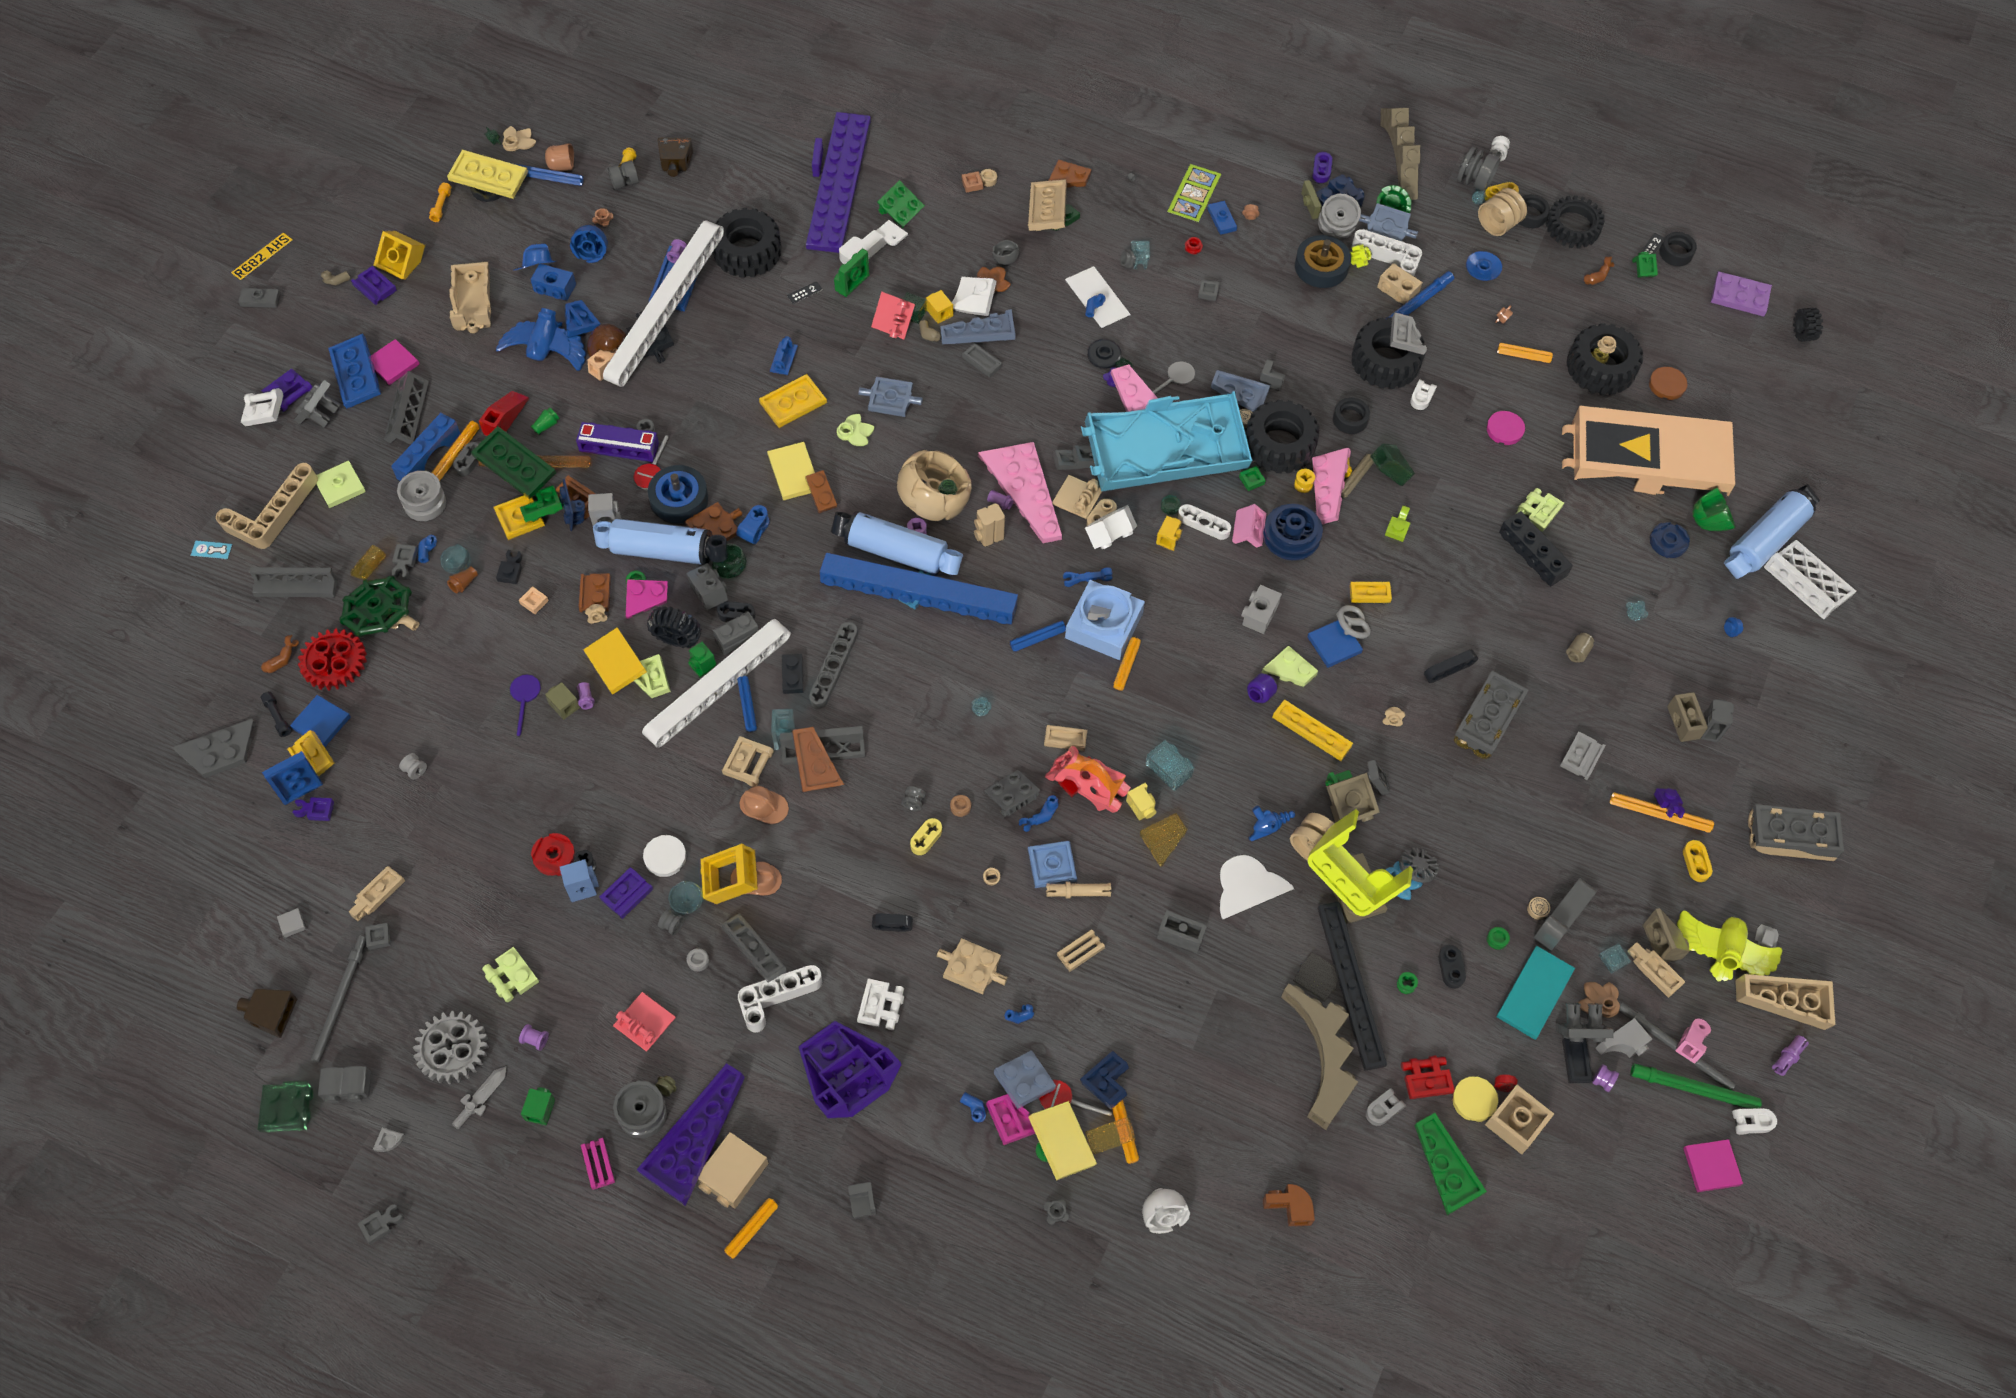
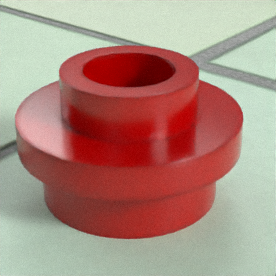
[1185,237,1203,254]

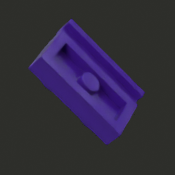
[351,266,397,305]
[599,867,653,919]

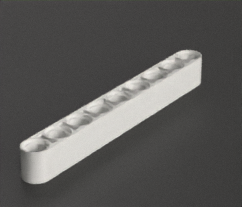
[642,619,791,748]

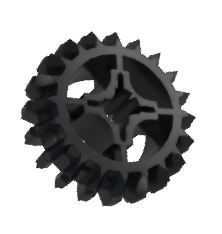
[646,606,702,648]

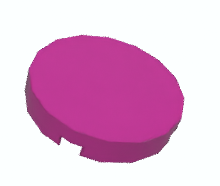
[1487,411,1525,445]

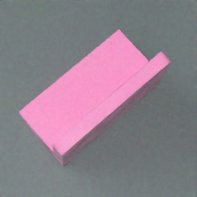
[1232,504,1266,548]

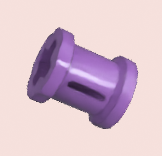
[666,239,687,263]
[519,1024,549,1051]

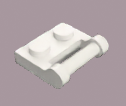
[241,388,283,426]

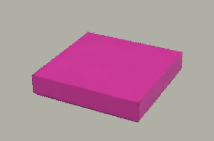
[371,339,419,385]
[1683,1139,1743,1192]

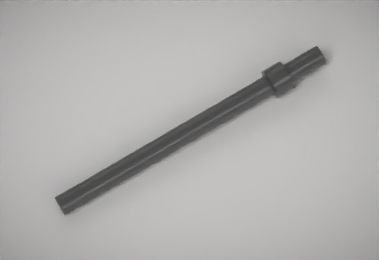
[311,935,366,1063]
[1619,1002,1736,1090]

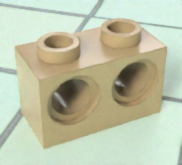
[1377,263,1423,305]

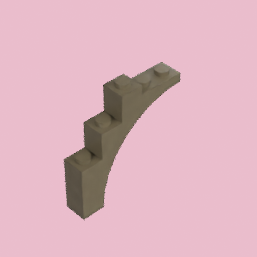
[1381,107,1420,200]
[1281,984,1358,1130]

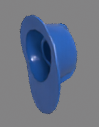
[513,244,557,271]

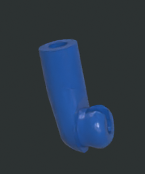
[1085,294,1106,318]
[418,535,437,563]
[1005,1004,1034,1024]
[960,1092,986,1123]

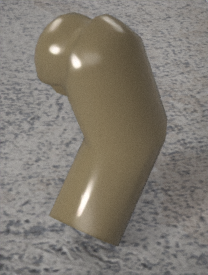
[321,270,351,286]
[919,320,941,342]

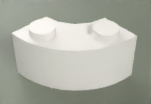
[1085,505,1137,549]

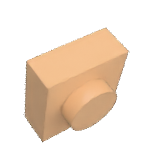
[519,587,549,614]

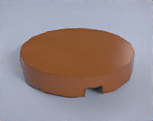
[1649,367,1688,400]

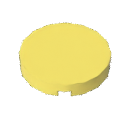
[1452,1077,1498,1122]

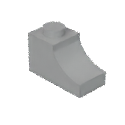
[1595,1018,1652,1058]

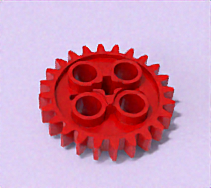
[298,628,367,691]

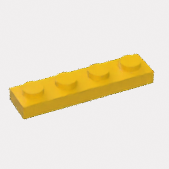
[1272,700,1353,761]

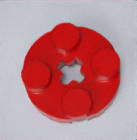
[531,833,575,876]

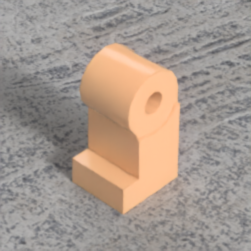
[587,349,618,381]

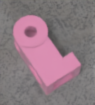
[1675,1018,1711,1064]

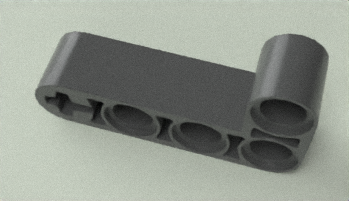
[1534,878,1598,951]

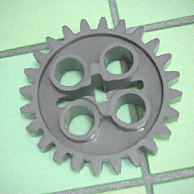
[413,1011,489,1084]

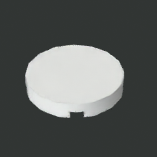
[643,835,686,877]

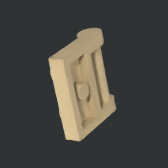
[722,736,774,787]

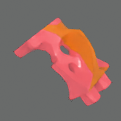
[1045,746,1131,813]

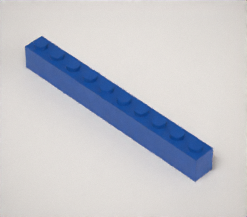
[820,553,1018,625]

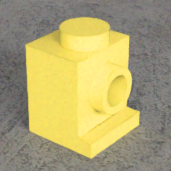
[1126,783,1156,820]

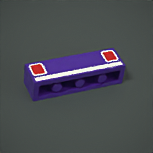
[576,422,659,462]

